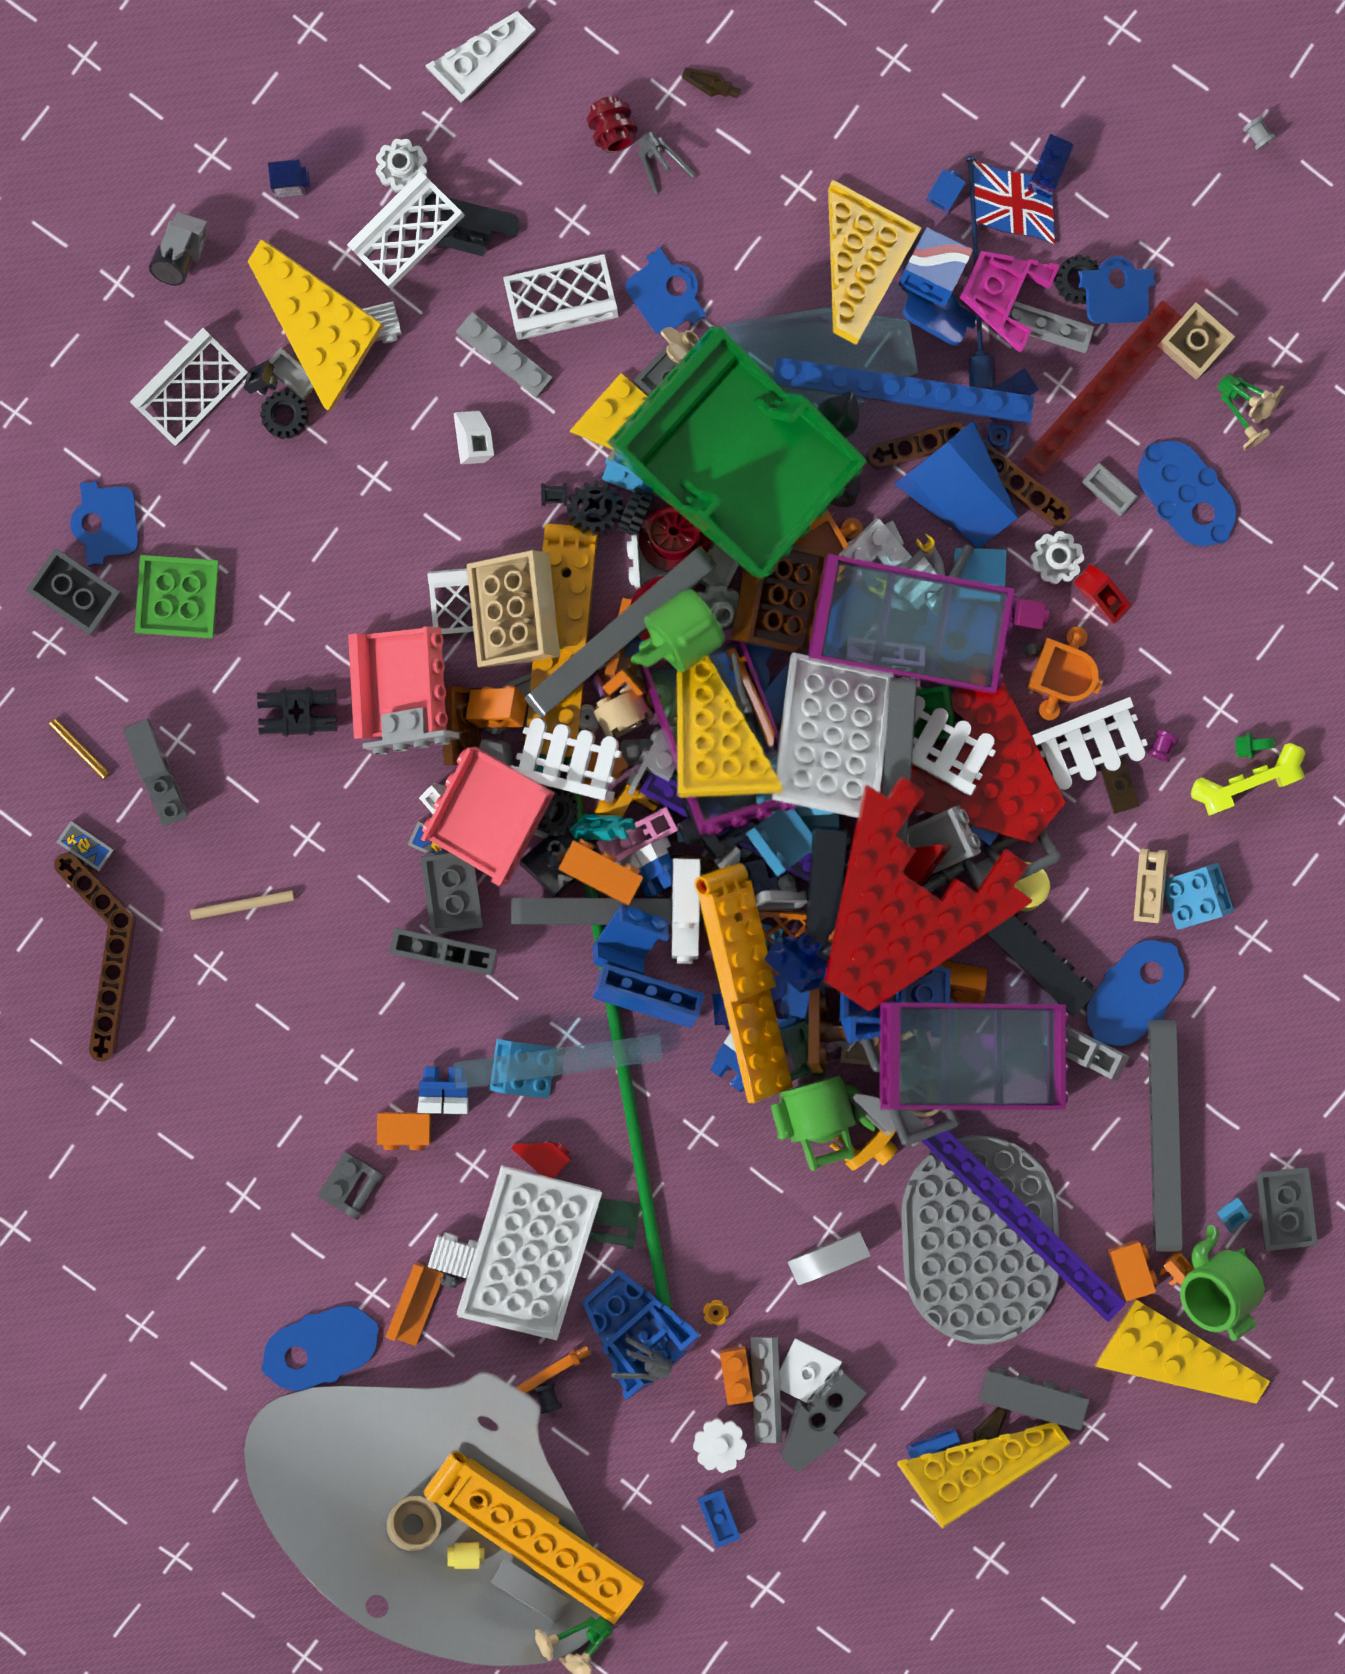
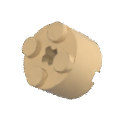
[593,686,654,738]

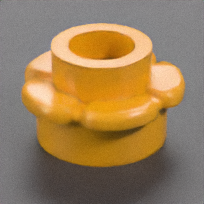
[703,1300,729,1326]

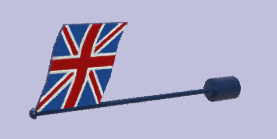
[966,156,1055,390]

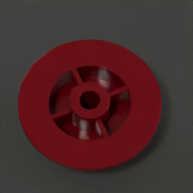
[639,505,711,572]

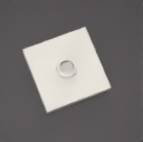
[779,1338,842,1403]

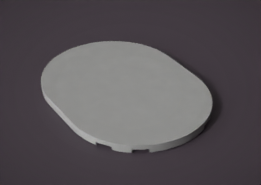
[901,1135,1060,1344]

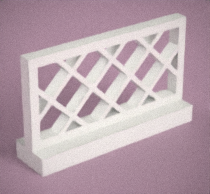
[347,171,465,289]
[503,254,618,340]
[130,328,248,446]
[428,568,474,634]

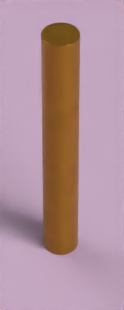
[48,718,110,780]

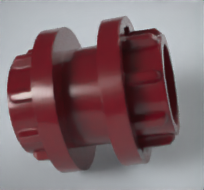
[586,96,638,153]

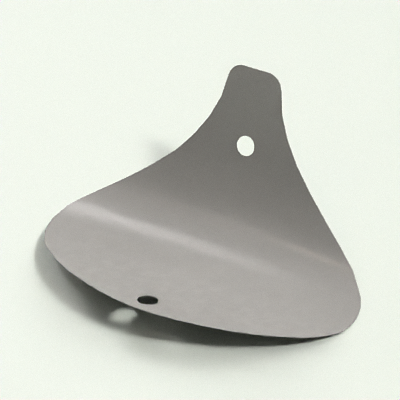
[244,1373,602,1666]

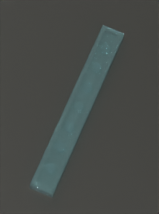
[453,1034,663,1089]

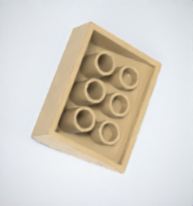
[467,550,560,667]

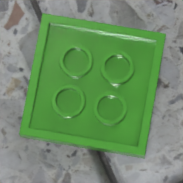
[135,555,219,639]

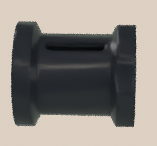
[541,483,568,506]
[533,1381,563,1414]

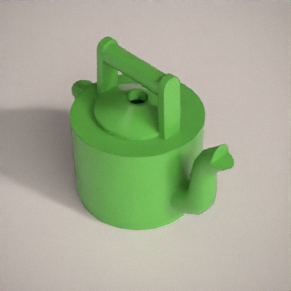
[631,589,725,673]
[771,1075,875,1171]
[1180,1225,1265,1341]

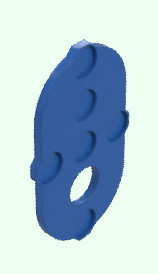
[1138,441,1236,546]
[1086,940,1184,1046]
[261,1306,379,1391]

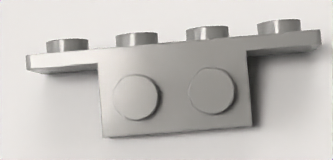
[626,699,678,795]
[363,707,460,755]

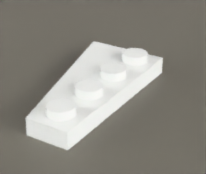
[425,11,536,104]

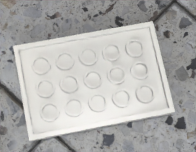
[772,653,893,817]
[457,1165,602,1340]

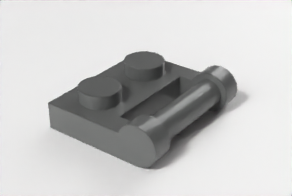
[318,1151,385,1220]

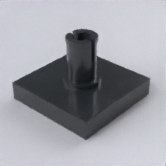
[519,834,577,898]

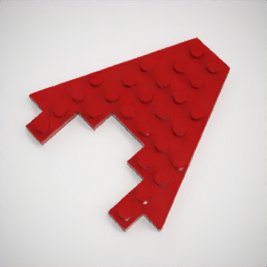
[880,638,1066,844]
[825,776,1033,1011]

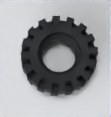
[1055,255,1099,305]
[260,390,309,439]
[618,486,655,536]
[537,786,579,836]

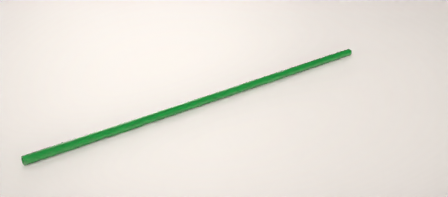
[563,757,673,1311]

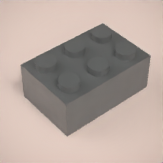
[26,548,124,637]

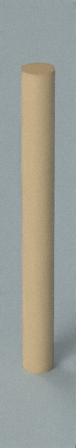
[190,890,294,920]

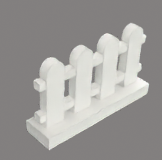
[885,696,996,797]
[1032,697,1148,790]
[510,718,622,802]

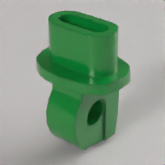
[1235,732,1276,760]

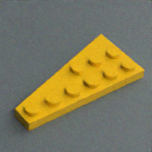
[569,373,648,450]
[1095,1299,1270,1404]
[897,1423,1070,1529]

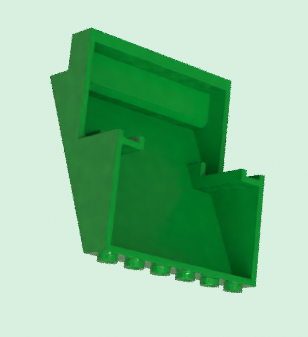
[607,326,867,578]

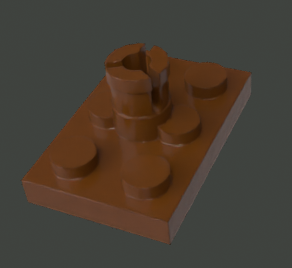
[442,686,481,766]
[808,987,848,1077]

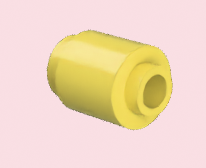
[447,1542,485,1569]

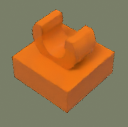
[1160,1251,1195,1285]

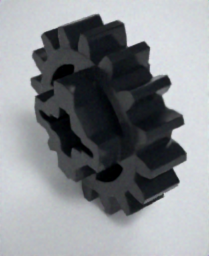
[567,481,624,536]

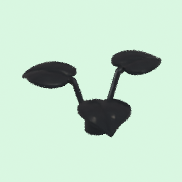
[817,391,860,507]

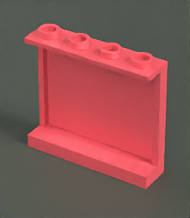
[348,626,448,739]
[421,747,555,886]

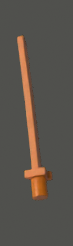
[726,648,775,748]
[516,1346,591,1394]

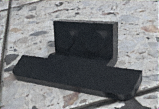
[424,193,519,256]

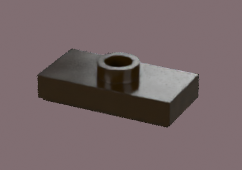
[1099,757,1139,814]

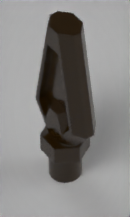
[682,68,741,99]
[972,1407,1007,1442]

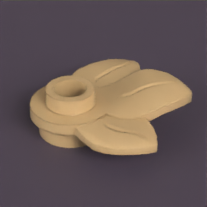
[661,327,699,363]

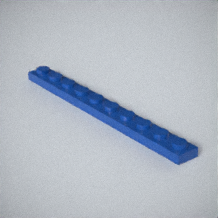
[772,357,1035,423]

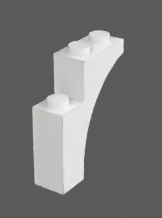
[672,859,700,964]

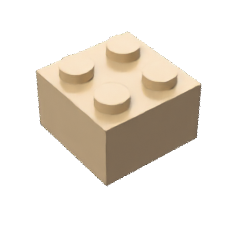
[1158,303,1235,380]

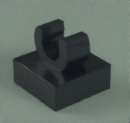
[243,360,278,395]

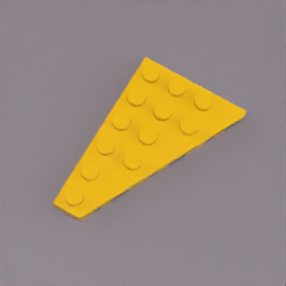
[828,180,921,345]
[248,239,384,411]
[677,655,783,797]

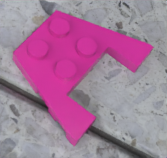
[960,251,1060,352]

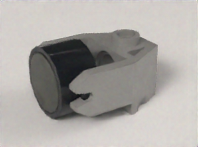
[149,212,207,287]

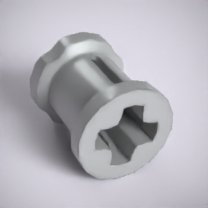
[1243,115,1276,150]

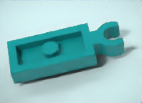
[570,814,636,841]

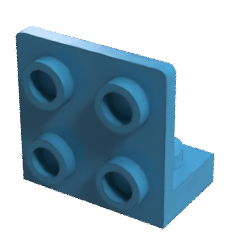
[601,449,653,493]
[952,548,1006,602]
[746,809,812,876]
[1164,862,1234,930]
[489,1039,556,1098]

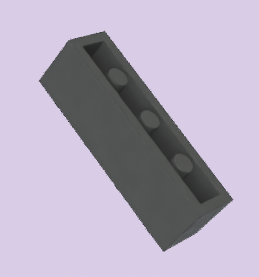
[978,1366,1089,1431]

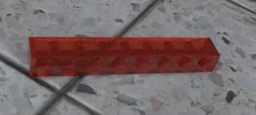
[1022,300,1182,477]

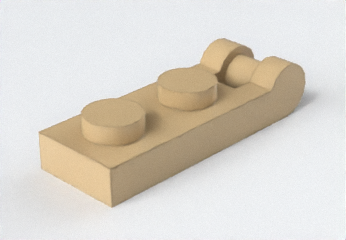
[1134,848,1169,923]

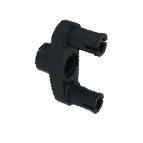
[677,795,745,858]

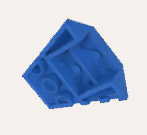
[893,420,1019,548]
[840,965,951,1043]
[582,1269,701,1400]

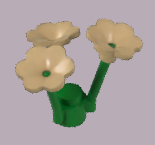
[1217,373,1285,451]
[535,1616,613,1674]

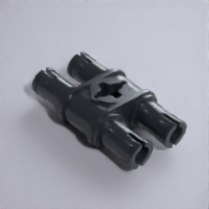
[257,687,338,737]

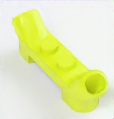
[1191,743,1306,815]

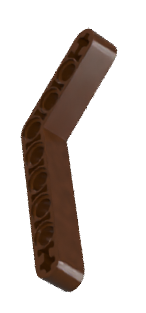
[867,422,1071,528]
[54,853,136,1062]

